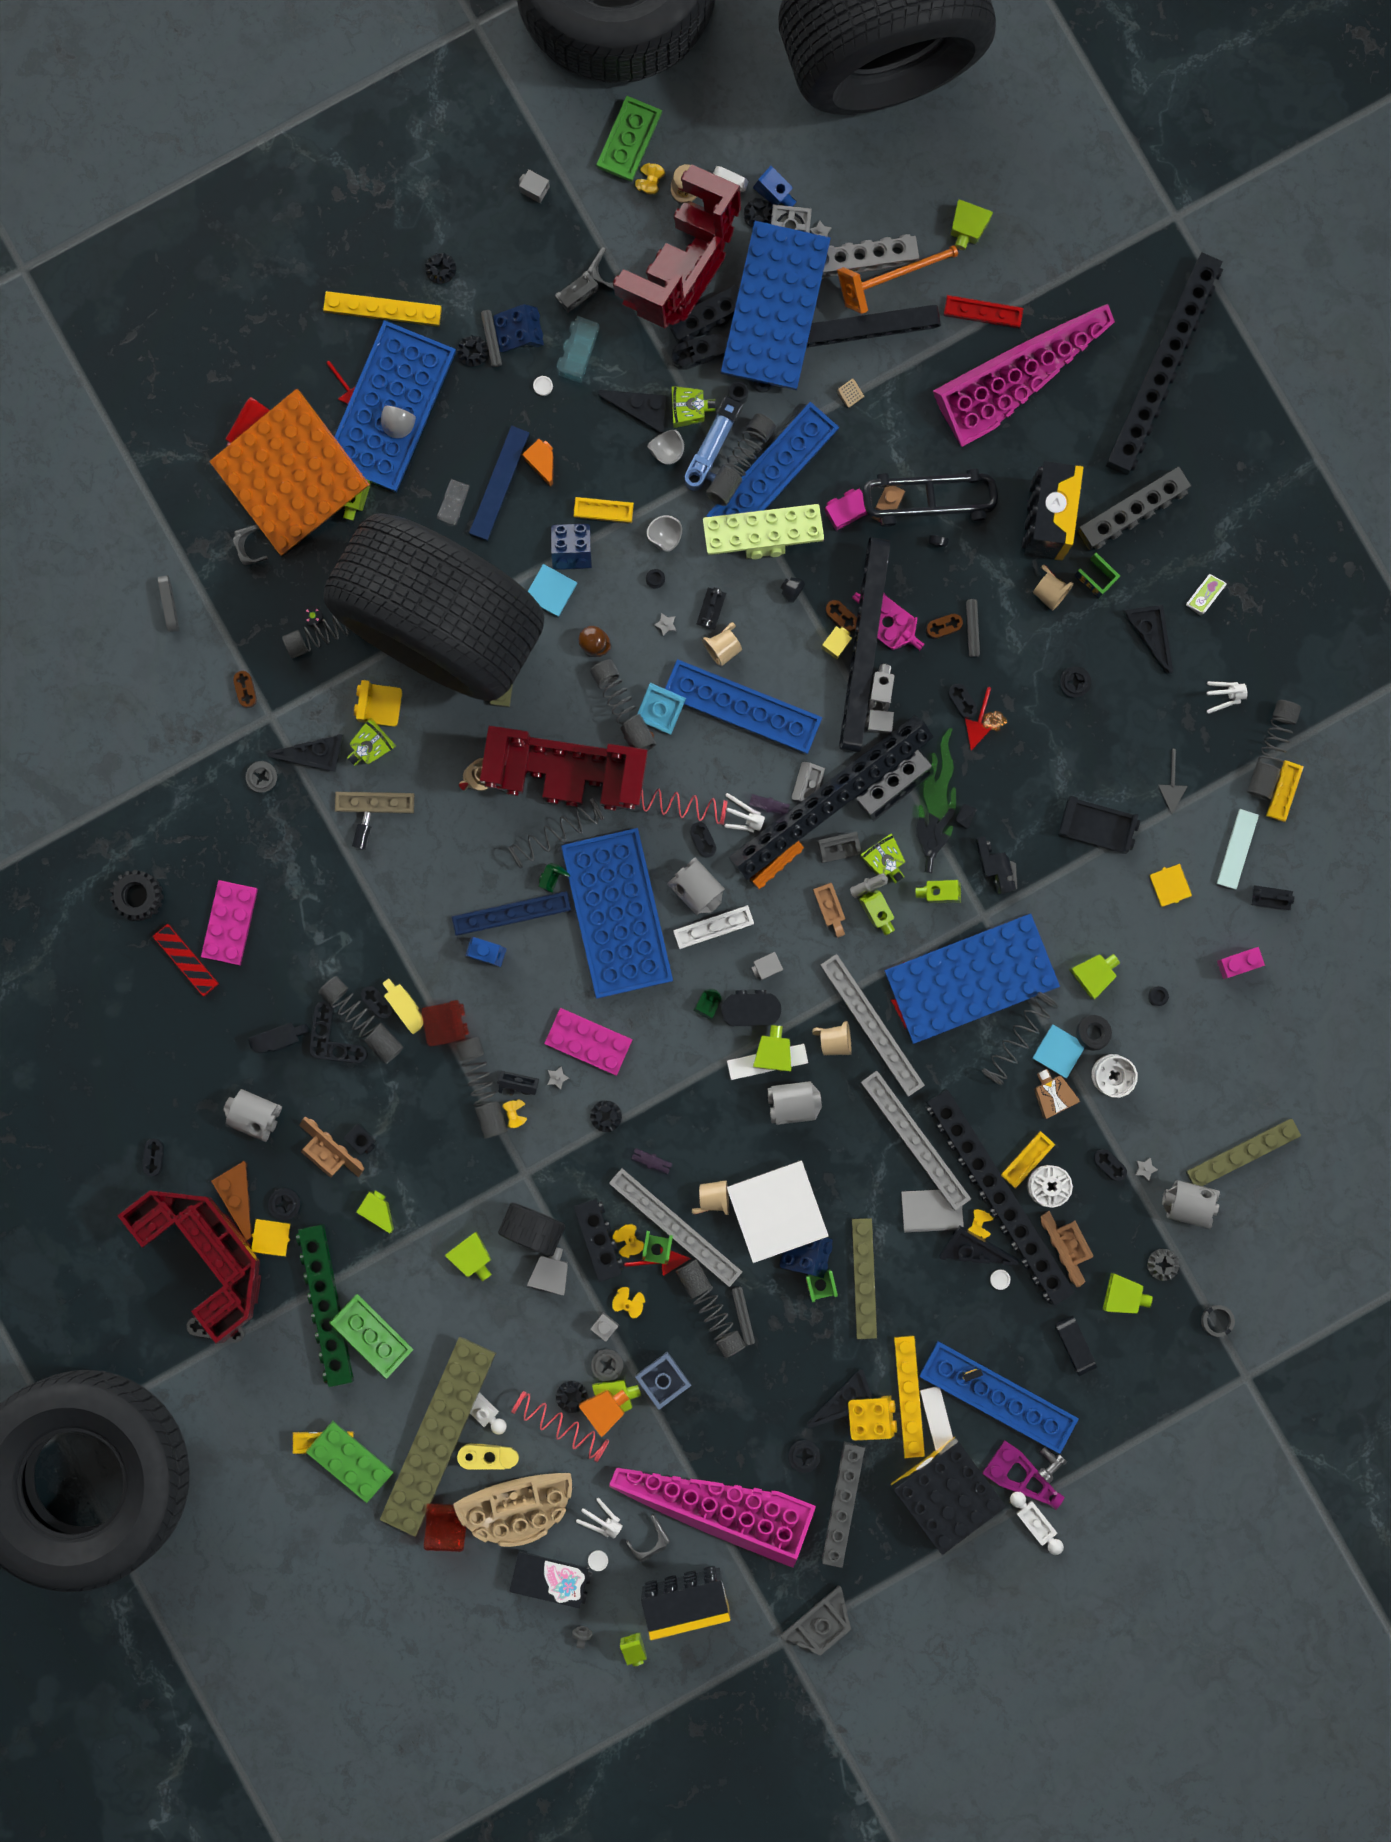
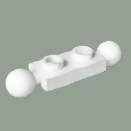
[470,1392,507,1435]
[1010,1492,1064,1555]

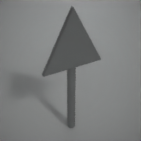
[1158,749,1187,814]

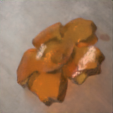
[983,711,1007,731]

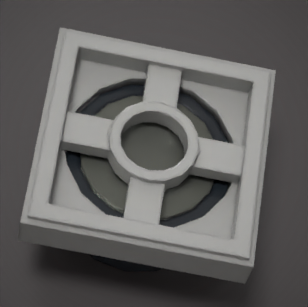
[771,205,812,233]

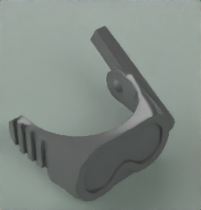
[587,247,630,289]
[233,524,268,565]
[626,1514,670,1562]

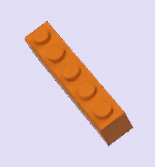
[749,841,804,889]

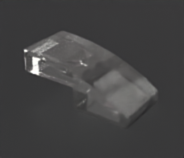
[437,479,469,525]

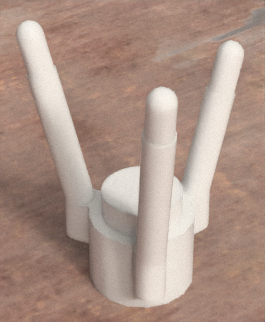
[1206,681,1247,714]
[724,793,765,833]
[576,1498,623,1539]

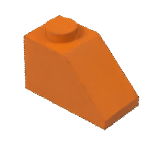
[522,439,554,486]

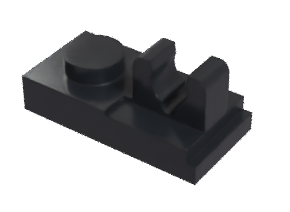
[497,1071,539,1096]

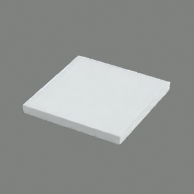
[727,1161,828,1263]

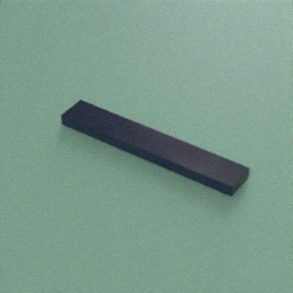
[469,426,530,541]
[452,891,571,936]

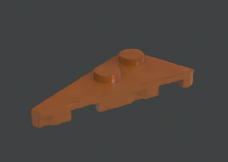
[211,1161,252,1240]

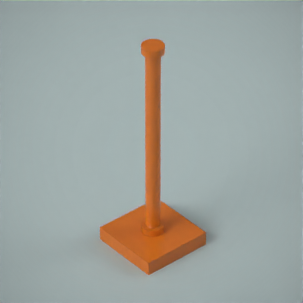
[837,245,958,314]

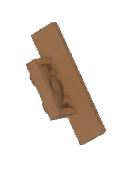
[299,1117,365,1178]
[1041,1211,1093,1288]

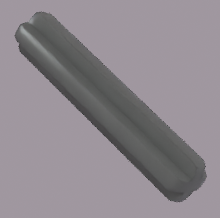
[481,310,502,367]
[966,599,980,657]
[732,1287,755,1346]

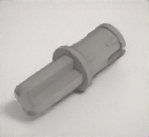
[850,873,888,898]

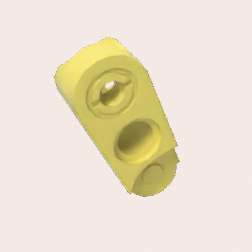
[383,978,424,1034]
[457,1443,519,1469]

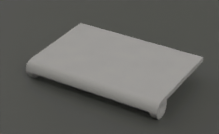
[901,1190,964,1233]

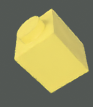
[821,626,852,659]

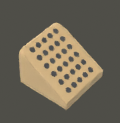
[837,379,864,408]

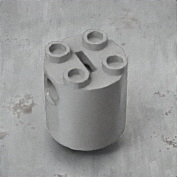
[667,857,725,916]
[768,1081,822,1125]
[223,1089,282,1142]
[1162,1180,1220,1229]

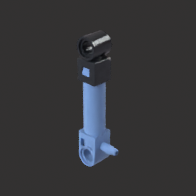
[685,382,748,491]

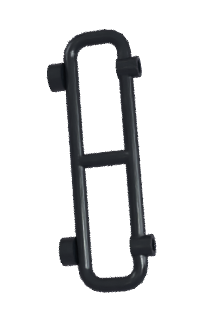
[863,469,998,527]

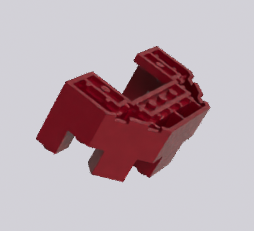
[613,164,741,328]
[480,726,648,811]
[118,1191,261,1344]

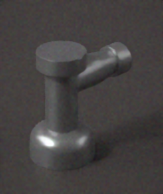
[1038,1447,1067,1483]

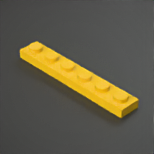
[323,291,442,327]
[894,1336,925,1458]

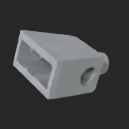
[868,664,894,712]
[527,1247,568,1295]

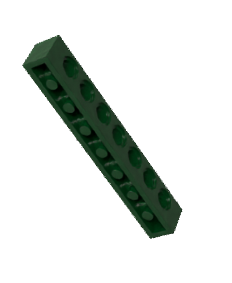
[296,1224,354,1387]

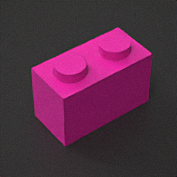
[825,488,868,531]
[1217,947,1265,979]

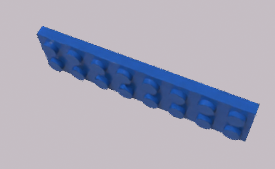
[706,402,839,517]
[665,659,822,754]
[919,1341,1079,1454]

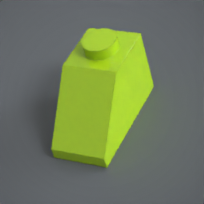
[357,1191,394,1233]
[620,1633,647,1667]

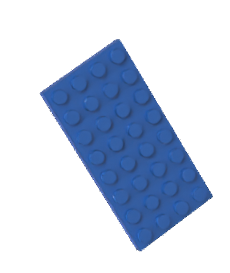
[721,221,831,390]
[335,320,456,493]
[561,828,673,999]
[884,914,1060,1044]

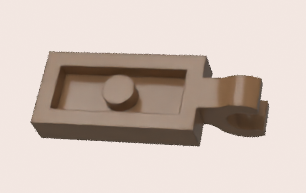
[813,883,845,938]

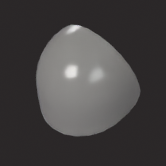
[381,406,416,438]
[648,430,684,464]
[647,515,682,552]

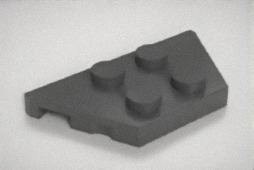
[780,1585,851,1656]

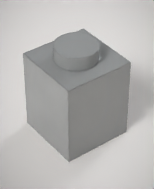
[518,169,550,203]
[865,710,894,734]
[751,952,783,981]
[591,1312,619,1341]

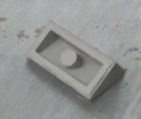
[792,762,825,802]

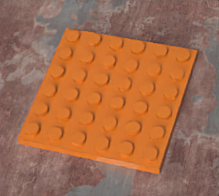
[209,389,370,556]

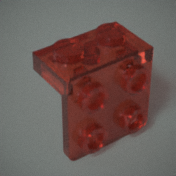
[421,1000,469,1046]
[424,1504,466,1552]

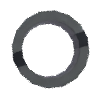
[1201,1305,1235,1337]

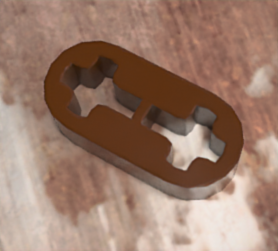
[825,600,857,632]
[926,614,963,639]
[233,671,257,708]

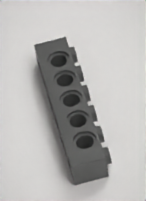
[1077,467,1191,551]
[822,1441,865,1568]

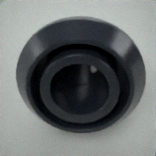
[780,577,805,603]

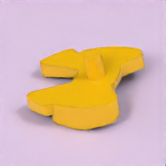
[502,1099,527,1128]
[968,1209,993,1239]

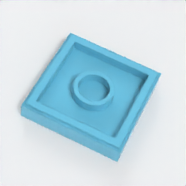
[528,564,578,617]
[637,683,686,735]
[1032,1024,1084,1079]

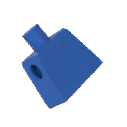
[753,166,797,207]
[465,937,507,967]

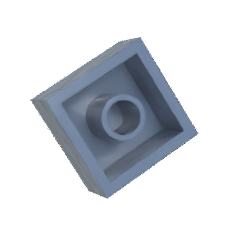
[635,1351,691,1409]

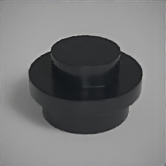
[646,569,665,589]

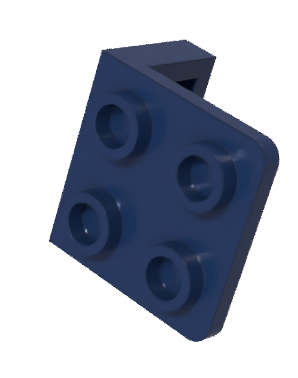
[493,304,544,353]
[551,524,592,570]
[780,1237,833,1279]

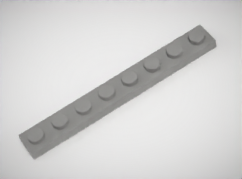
[820,954,925,1096]
[861,1071,971,1211]
[609,1168,742,1287]

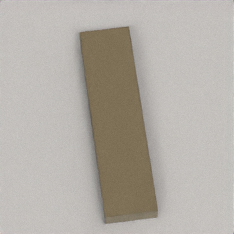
[335,792,415,814]

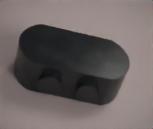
[722,990,781,1027]

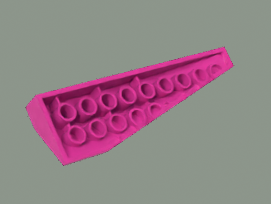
[933,304,1115,447]
[609,1468,816,1568]

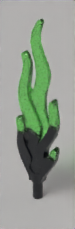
[916,728,956,873]

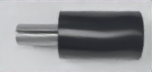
[352,812,372,850]

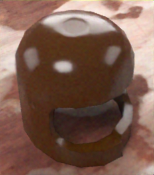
[578,626,611,657]

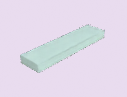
[1216,809,1259,890]

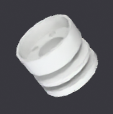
[1091,1054,1138,1098]
[1027,1165,1073,1208]

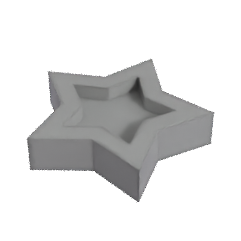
[810,221,832,237]
[654,613,676,636]
[547,1066,569,1089]
[1135,1158,1158,1181]

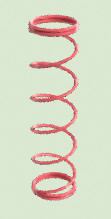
[641,789,728,825]
[511,1391,609,1462]

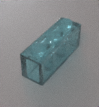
[557,316,600,383]

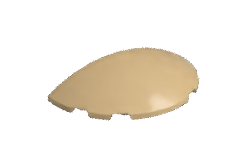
[453,1473,572,1547]

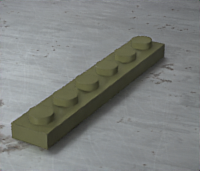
[1186,1118,1301,1186]
[852,1218,877,1339]

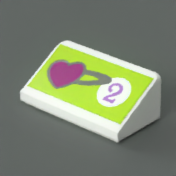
[1186,574,1227,616]

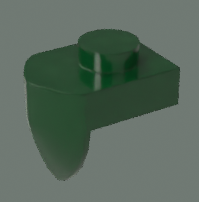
[538,863,570,893]
[693,989,722,1020]

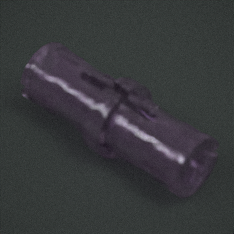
[749,794,790,815]
[631,1148,672,1175]

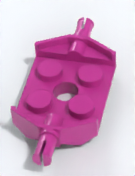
[852,592,925,651]

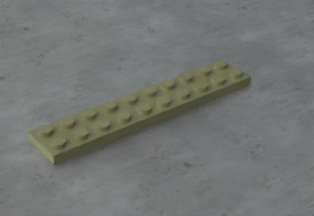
[380,1336,496,1537]

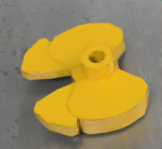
[635,163,665,194]
[613,1224,644,1258]
[612,1287,645,1318]

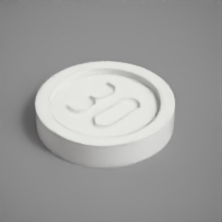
[533,376,553,396]
[990,1270,1010,1290]
[588,1550,608,1571]

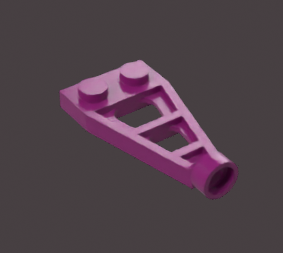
[983,1440,1065,1510]

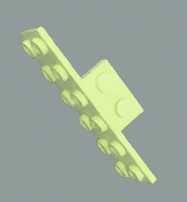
[703,504,824,559]

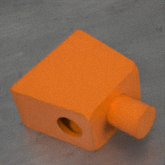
[579,1389,629,1437]

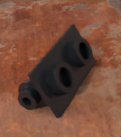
[696,587,727,630]
[1251,885,1295,911]

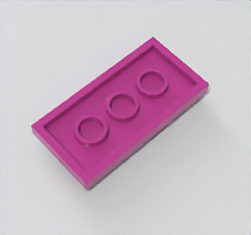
[201,880,258,966]
[544,1008,633,1076]

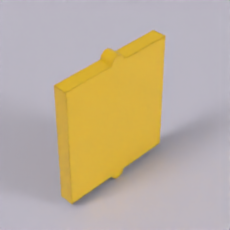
[1149,864,1192,907]
[251,1219,291,1256]

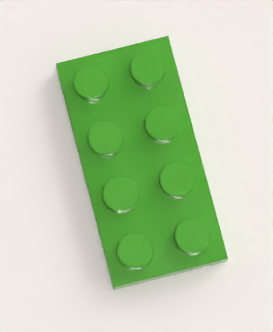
[596,96,662,182]
[329,1294,413,1379]
[306,1421,393,1503]

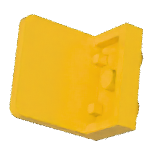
[354,680,402,727]
[848,1396,897,1440]

